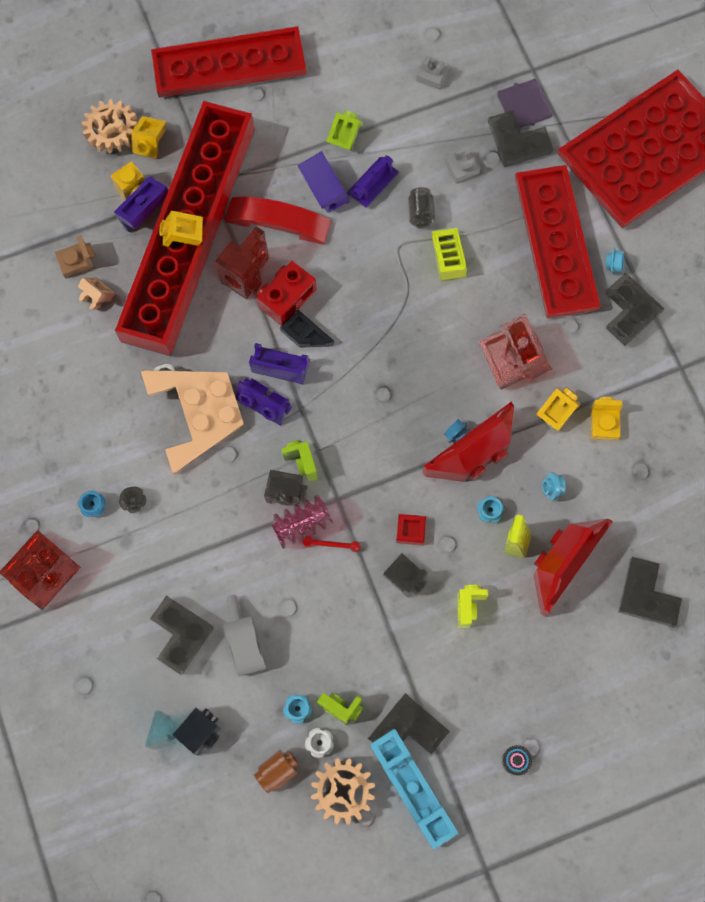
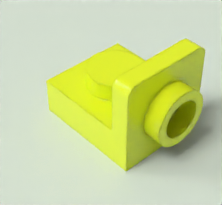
[457,585,488,628]

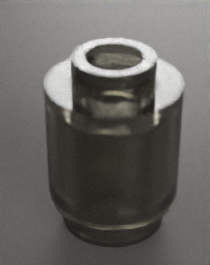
[408,187,436,229]

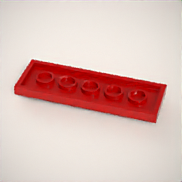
[151,26,307,98]
[515,165,600,319]

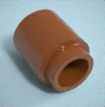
[254,749,299,793]

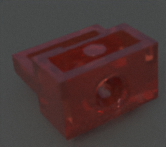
[215,226,269,300]
[478,314,553,390]
[0,530,81,610]

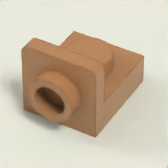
[55,235,96,279]

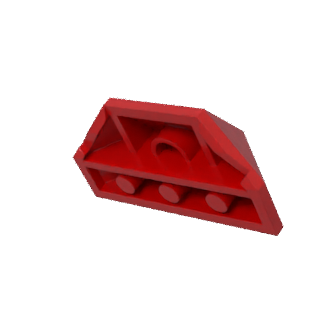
[423,402,514,482]
[533,518,613,617]

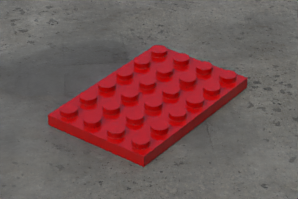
[557,69,705,228]

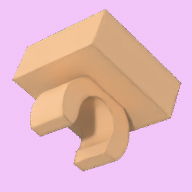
[77,278,115,310]

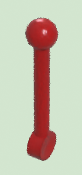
[302,536,361,552]

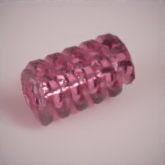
[270,494,333,549]

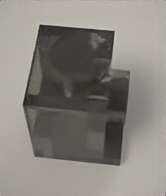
[264,470,308,506]

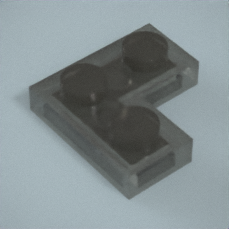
[488,110,554,167]
[605,273,664,346]
[618,557,682,628]
[150,595,214,676]
[368,693,450,755]

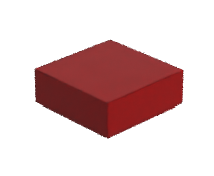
[396,514,426,546]

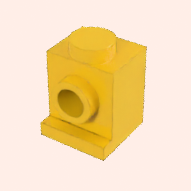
[110,161,145,201]

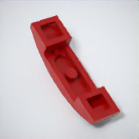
[224,197,331,245]

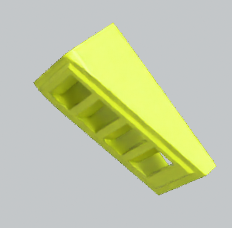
[431,228,467,281]
[504,514,532,558]

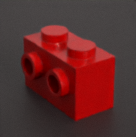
[256,260,317,326]

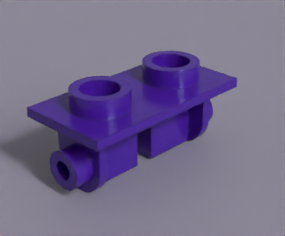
[347,155,399,208]
[236,378,292,426]

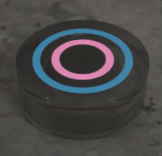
[502,745,532,776]

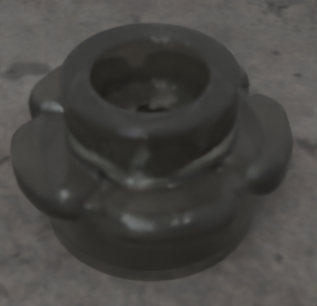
[119,486,146,513]

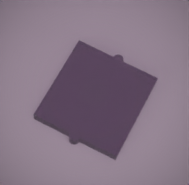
[497,79,553,130]

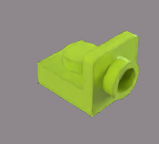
[326,110,363,151]
[281,440,318,482]
[317,692,364,725]

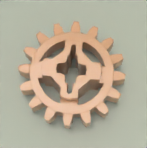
[82,99,137,154]
[311,758,375,825]

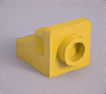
[132,116,167,159]
[160,211,203,247]
[536,387,581,431]
[591,397,623,440]

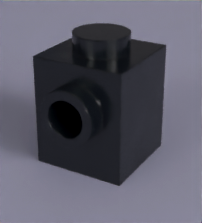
[172,707,221,756]

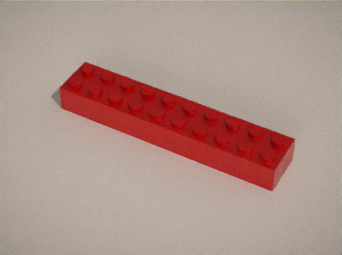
[115,101,255,357]

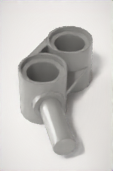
[223,595,266,677]

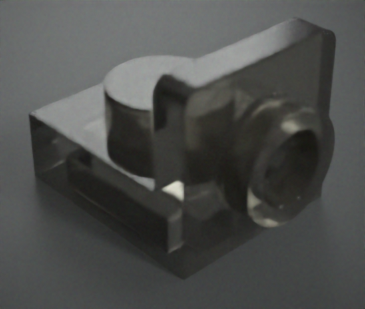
[383,553,428,598]

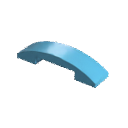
[369,729,458,850]

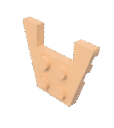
[141,370,244,474]

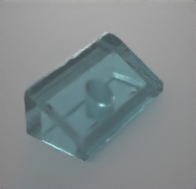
[145,710,176,750]

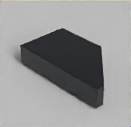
[280,310,334,348]

